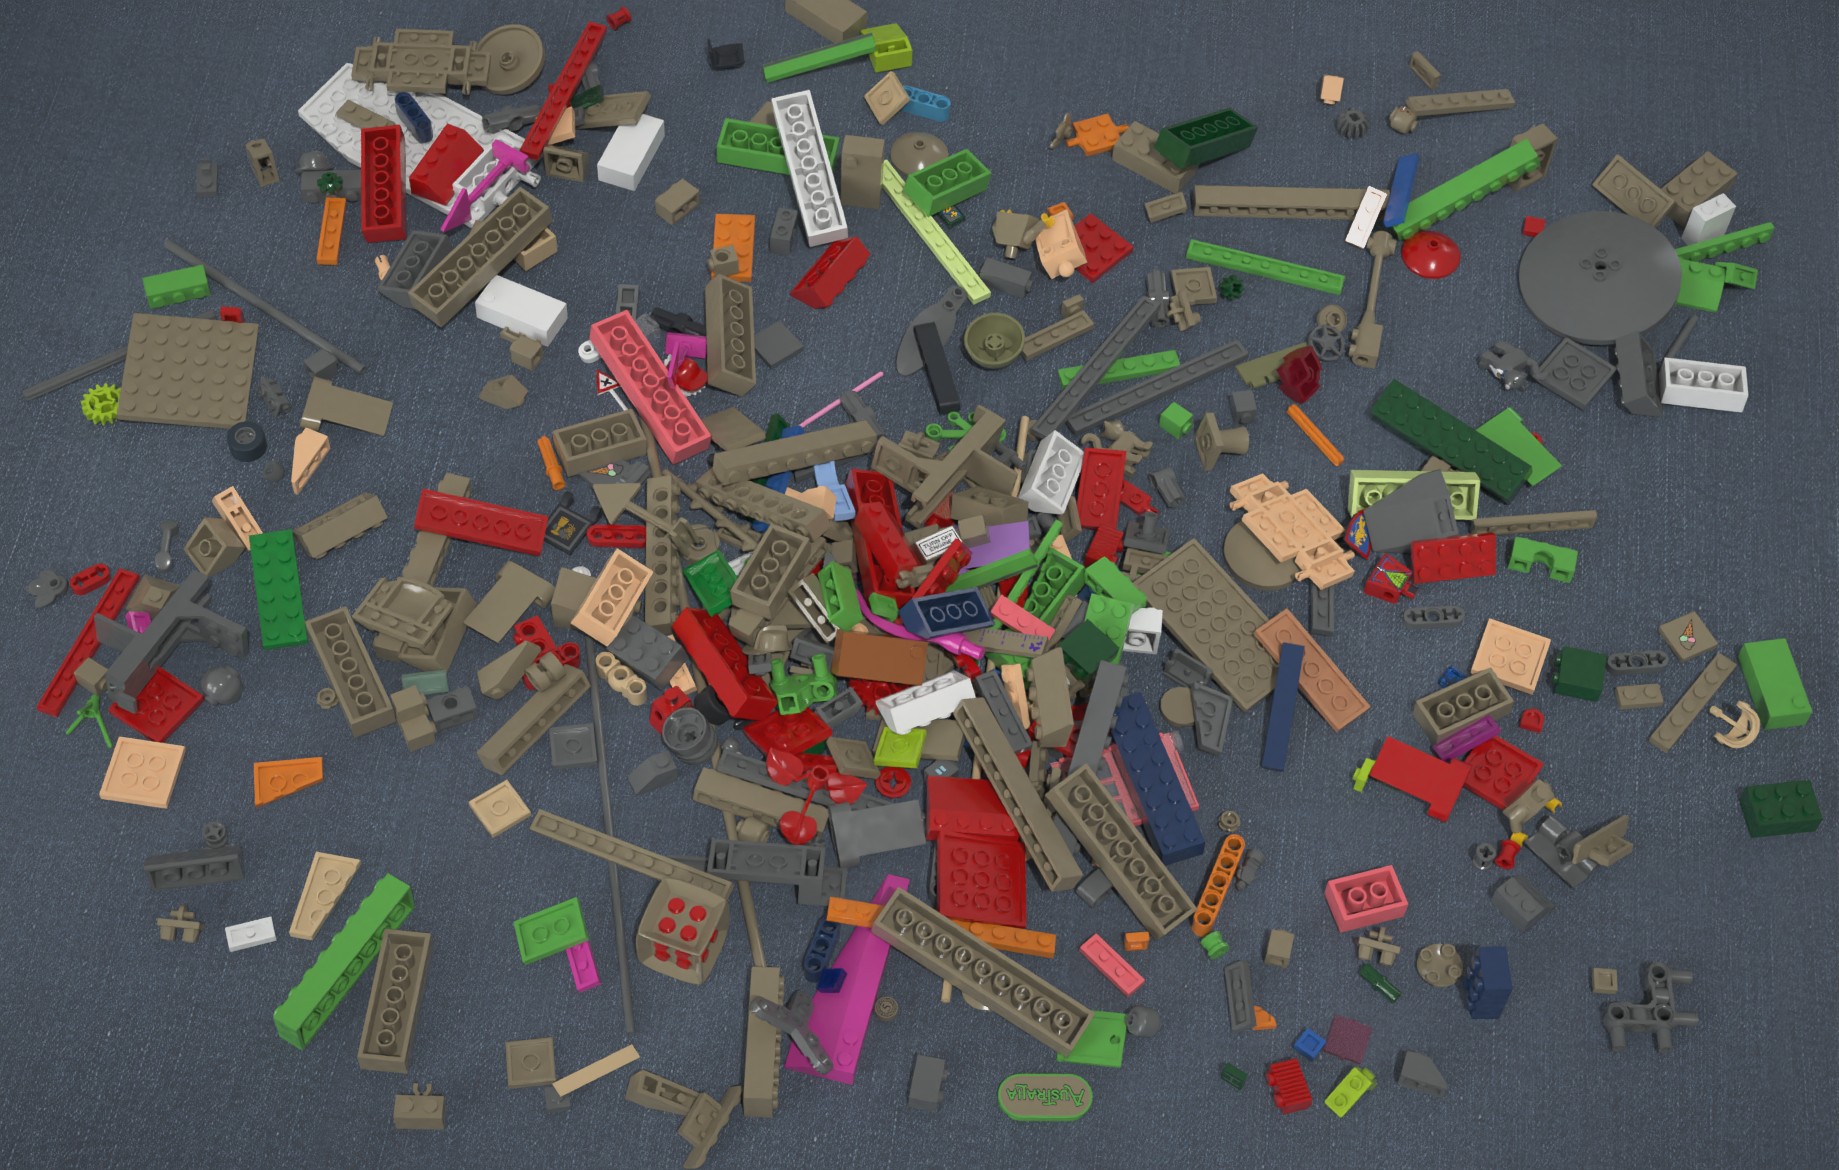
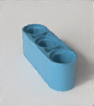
[900,86,951,122]

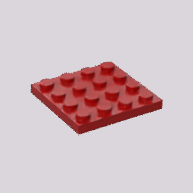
[937,830,1026,929]

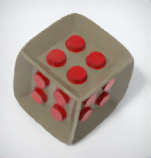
[636,878,730,985]

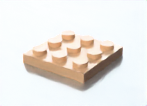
[1470,618,1551,695]
[99,737,186,809]

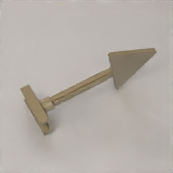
[593,483,700,557]

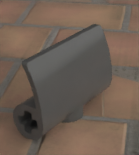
[1524,815,1601,888]

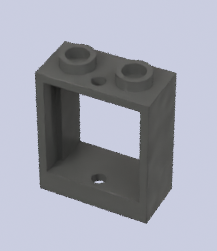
[790,628,836,672]

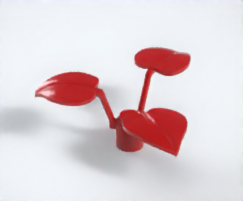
[766,747,867,845]

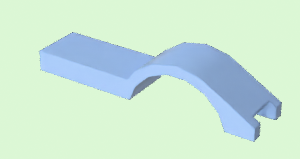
[812,461,856,521]

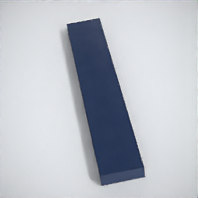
[1261,642,1305,772]

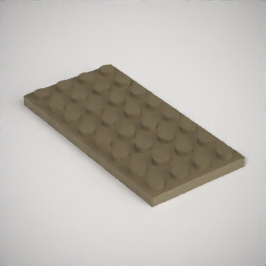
[1132,538,1279,713]

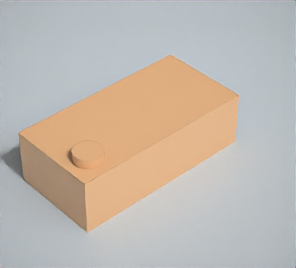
[571,548,653,647]

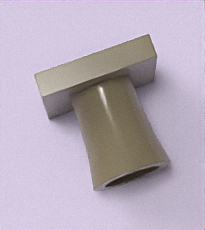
[1194,413,1249,471]

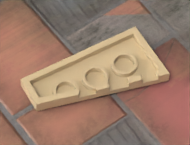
[289,852,361,941]

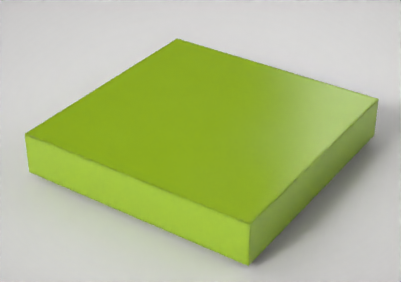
[873,727,927,768]

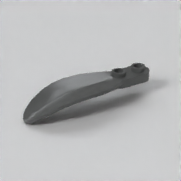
[896,286,967,376]

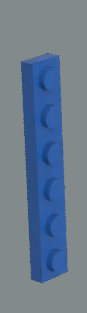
[753,425,805,532]

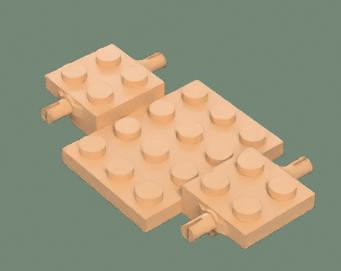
[1230,473,1355,590]

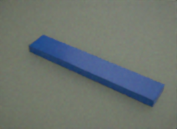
[1383,153,1420,227]

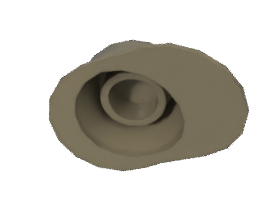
[742,625,794,655]

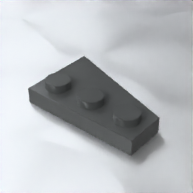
[1191,682,1233,756]

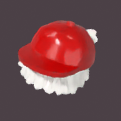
[664,354,708,397]

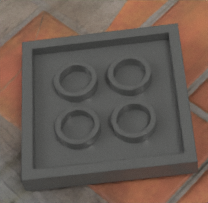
[1532,337,1617,410]

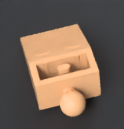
[1035,209,1087,279]

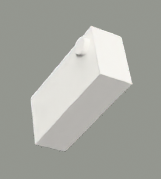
[597,114,665,191]
[475,275,568,347]
[1659,358,1748,412]

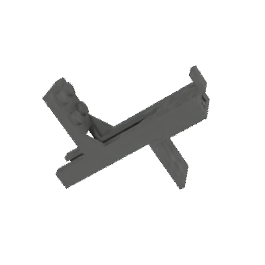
[94,570,249,714]

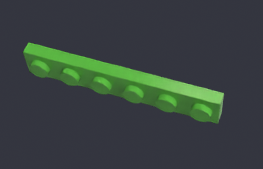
[1675,222,1775,262]
[1058,350,1180,390]

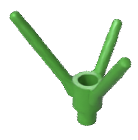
[66,695,112,748]

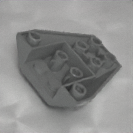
[1363,469,1459,554]

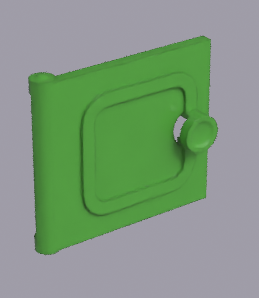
[1056,1010,1128,1068]

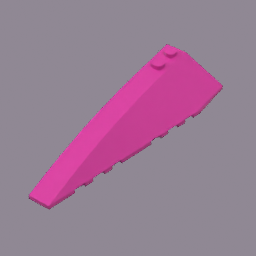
[784,874,910,1085]

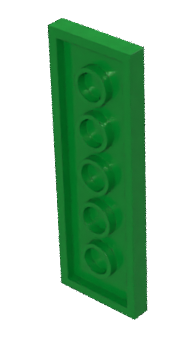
[249,529,308,650]

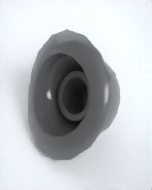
[294,151,333,174]

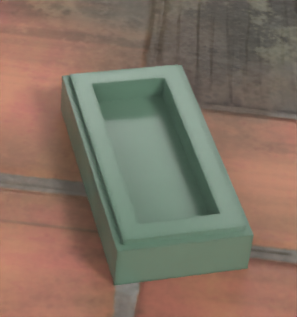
[402,669,449,695]

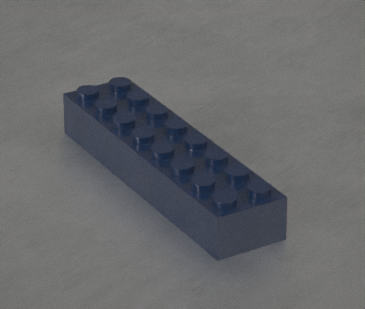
[1108,692,1205,866]

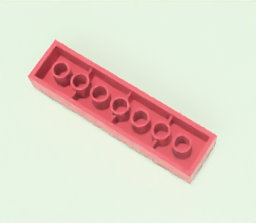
[589,310,711,465]

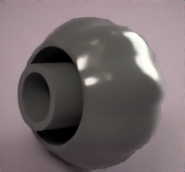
[201,665,243,707]

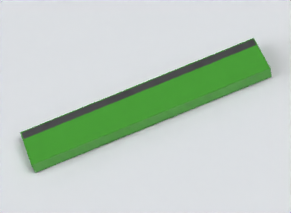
[763,33,877,83]
[915,548,1039,593]

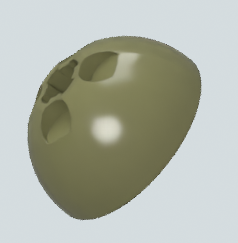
[964,313,1025,369]

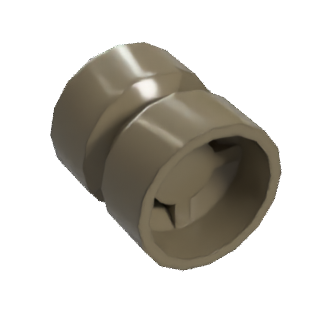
[524,652,566,693]

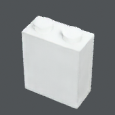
[1681,193,1736,245]

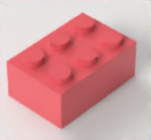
[1324,865,1408,933]

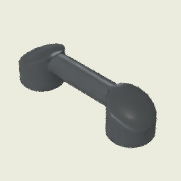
[155,520,179,573]

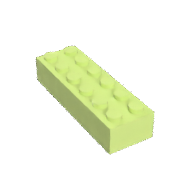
[1347,470,1480,520]

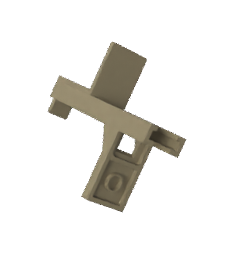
[871,405,1018,529]

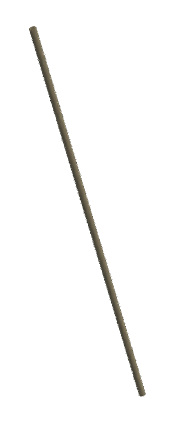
[638,413,767,967]

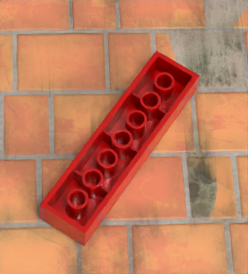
[845,469,915,611]

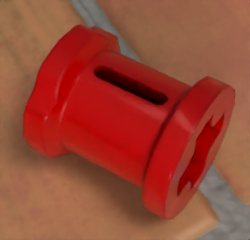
[606,6,632,30]
[1495,839,1521,869]

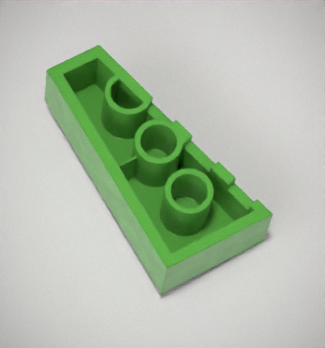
[1023,547,1085,625]

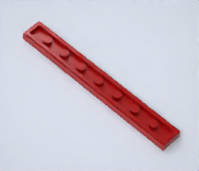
[36,568,140,718]

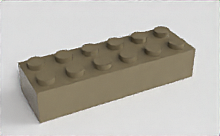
[705,274,756,397]
[305,606,396,738]
[357,929,434,1074]
[743,967,784,1118]

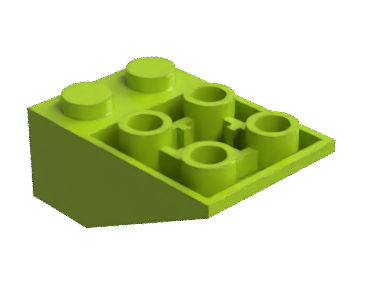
[860,23,913,73]

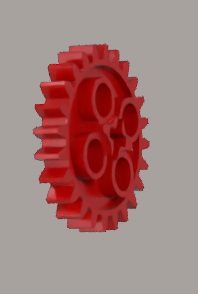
[848,677,915,716]

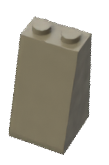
[551,567,642,632]

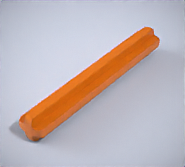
[1287,404,1345,466]

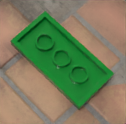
[682,549,738,616]

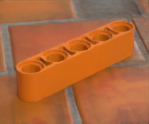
[1191,834,1245,937]

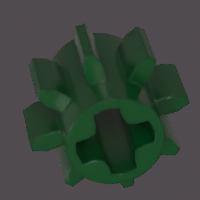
[1219,275,1245,300]

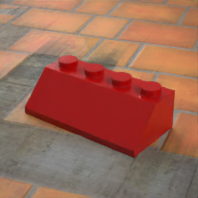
[409,123,484,206]
[789,236,871,309]
[854,501,923,584]

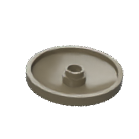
[476,24,545,95]
[1223,521,1303,591]

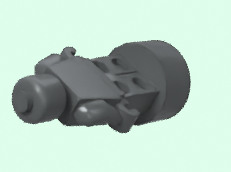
[1236,849,1266,891]

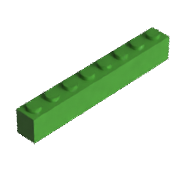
[1391,138,1540,241]

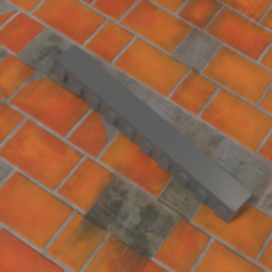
[1040,660,1130,876]

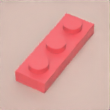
[990,594,1055,640]
[1079,933,1145,998]

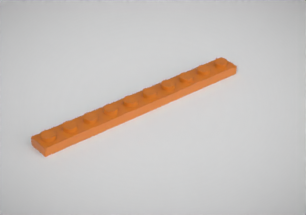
[826,897,1056,959]

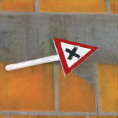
[596,369,628,411]

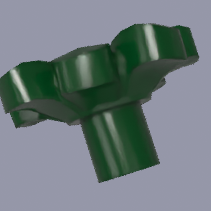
[317,172,343,194]

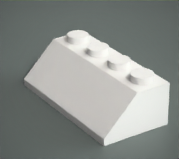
[1018,430,1084,515]
[875,670,976,735]

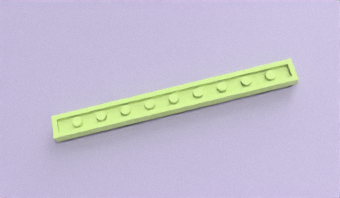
[883,159,991,305]

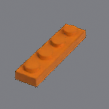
[316,197,347,265]

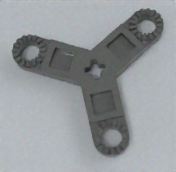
[750,991,833,1075]

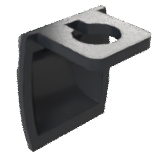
[707,39,745,69]

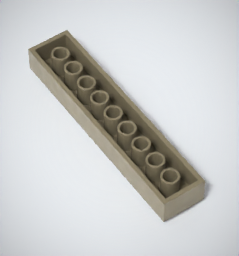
[871,886,1095,1058]

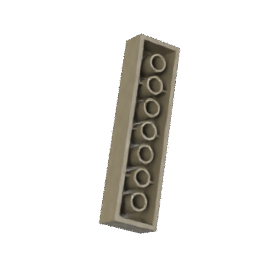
[408,187,553,327]
[1045,763,1198,941]

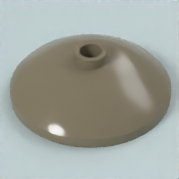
[890,132,948,176]

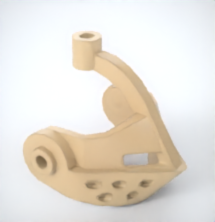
[1710,701,1760,748]

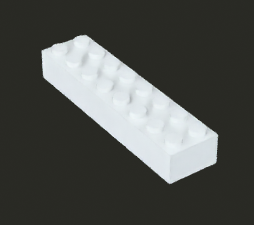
[771,90,848,247]

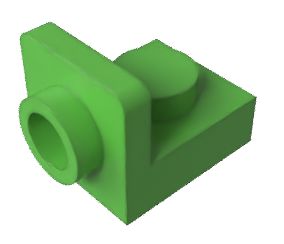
[869,592,899,623]

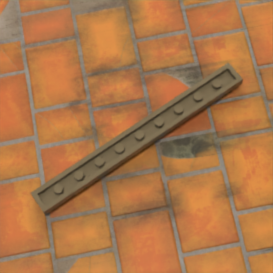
[529,809,735,900]

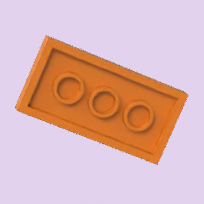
[711,214,755,282]

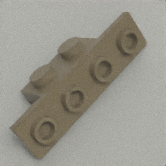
[1572,815,1634,867]
[677,1086,744,1169]

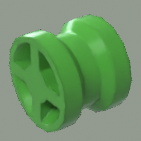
[1201,931,1230,959]

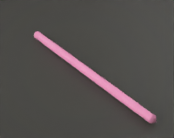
[798,371,884,428]

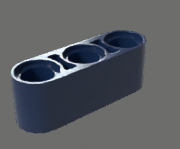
[395,92,433,143]
[804,915,841,983]

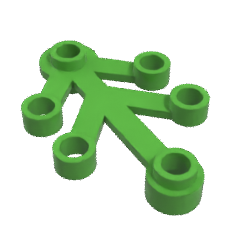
[926,412,1006,451]

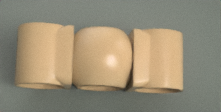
[596,652,647,706]

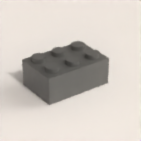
[606,615,689,691]

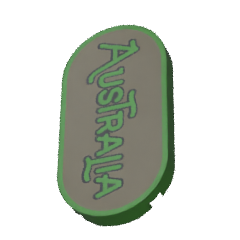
[998,1074,1093,1121]

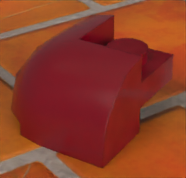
[1276,346,1323,403]

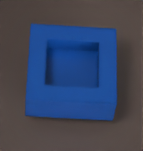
[1293,1028,1327,1062]

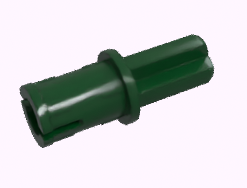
[1360,964,1402,1004]

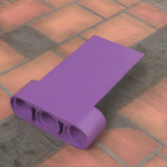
[946,521,1030,575]

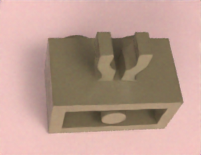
[393,1083,447,1130]

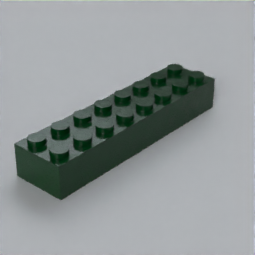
[1370,379,1533,506]

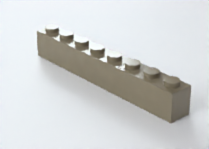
[713,420,877,485]

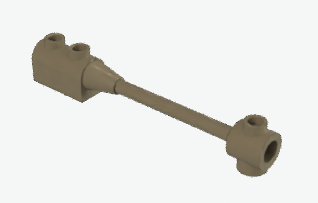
[1348,231,1396,369]

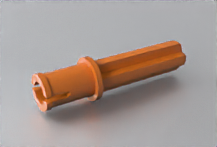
[537,436,566,490]

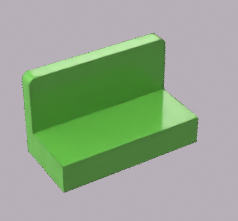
[1715,262,1758,289]

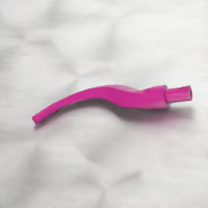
[856,590,986,660]

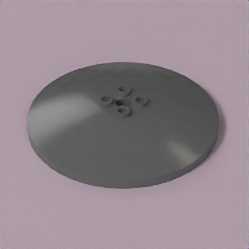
[1519,211,1682,345]

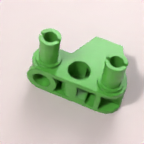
[770,654,838,715]

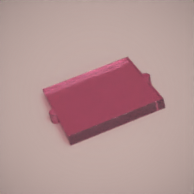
[1324,1015,1372,1064]

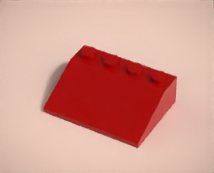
[926,776,1020,841]

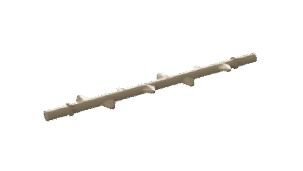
[662,469,759,551]

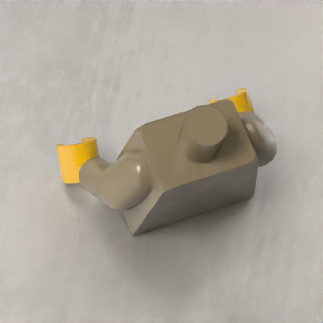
[992,209,1055,259]
[1503,779,1562,847]

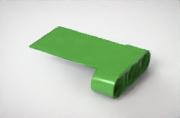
[1476,407,1562,487]

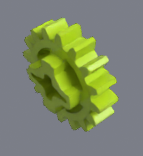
[81,383,121,425]

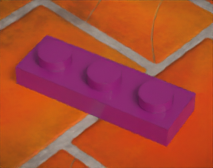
[1432,715,1501,762]

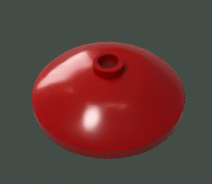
[1401,231,1461,279]

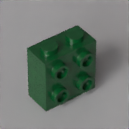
[1057,619,1120,684]
[1552,646,1606,702]

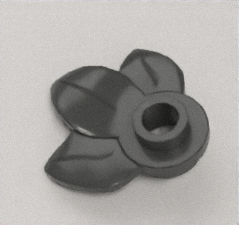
[26,569,68,608]

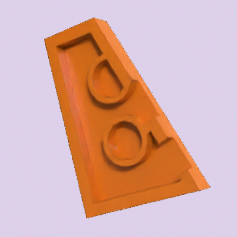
[254,757,324,808]

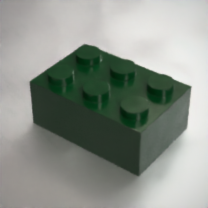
[1739,780,1823,838]

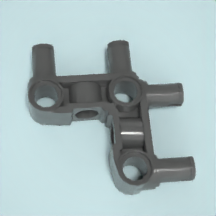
[1603,962,1698,1053]

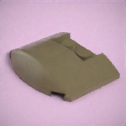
[352,577,453,648]

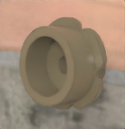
[317,688,338,709]
[1218,811,1240,832]

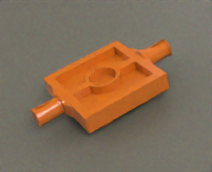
[1066,114,1129,156]

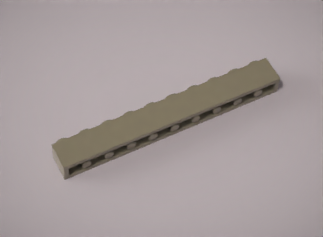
[1193,185,1390,220]
[373,473,472,663]
[953,697,1083,892]

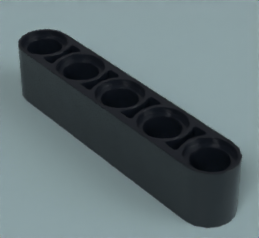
[913,321,961,415]

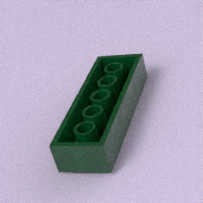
[1154,107,1258,169]

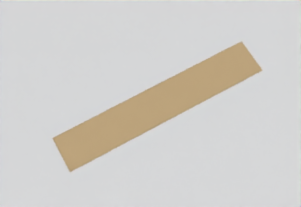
[552,1044,640,1097]

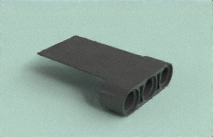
[828,799,926,868]

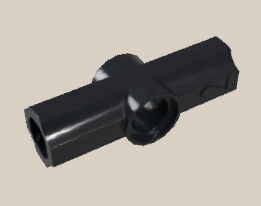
[649,307,707,337]

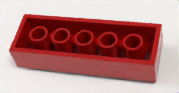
[361,125,407,243]
[672,607,778,721]

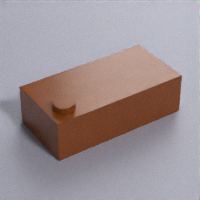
[831,629,928,686]

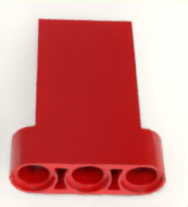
[1369,736,1472,823]

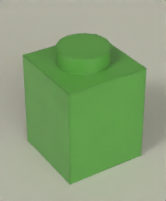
[1159,402,1193,439]

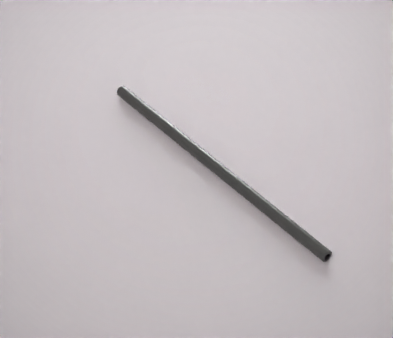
[164,239,367,375]

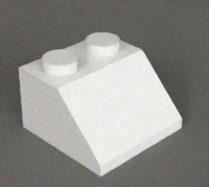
[1123,608,1163,655]

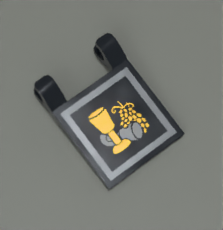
[544,491,602,556]

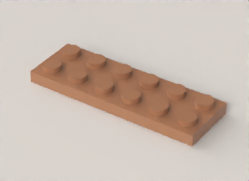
[1253,609,1371,733]

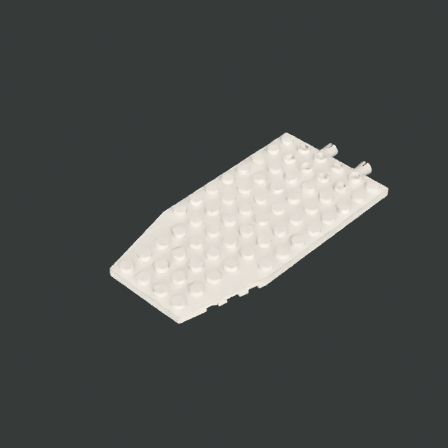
[298,63,544,228]

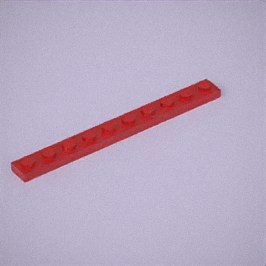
[519,21,607,161]

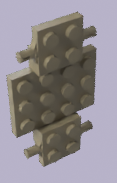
[351,29,491,95]

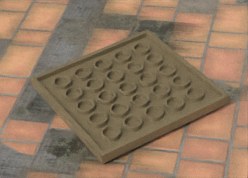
[117,313,259,429]

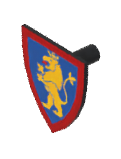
[1336,508,1371,561]

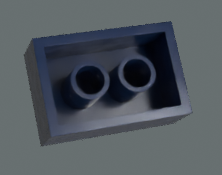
[1463,946,1513,1019]

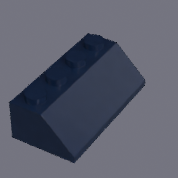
[898,587,995,639]

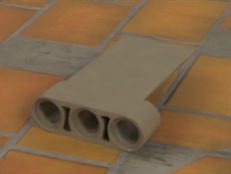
[300,376,393,436]
[463,561,555,643]

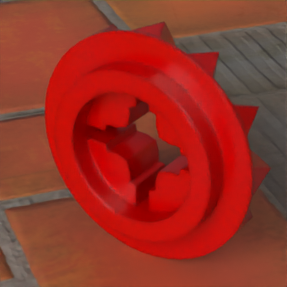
[875,766,911,800]

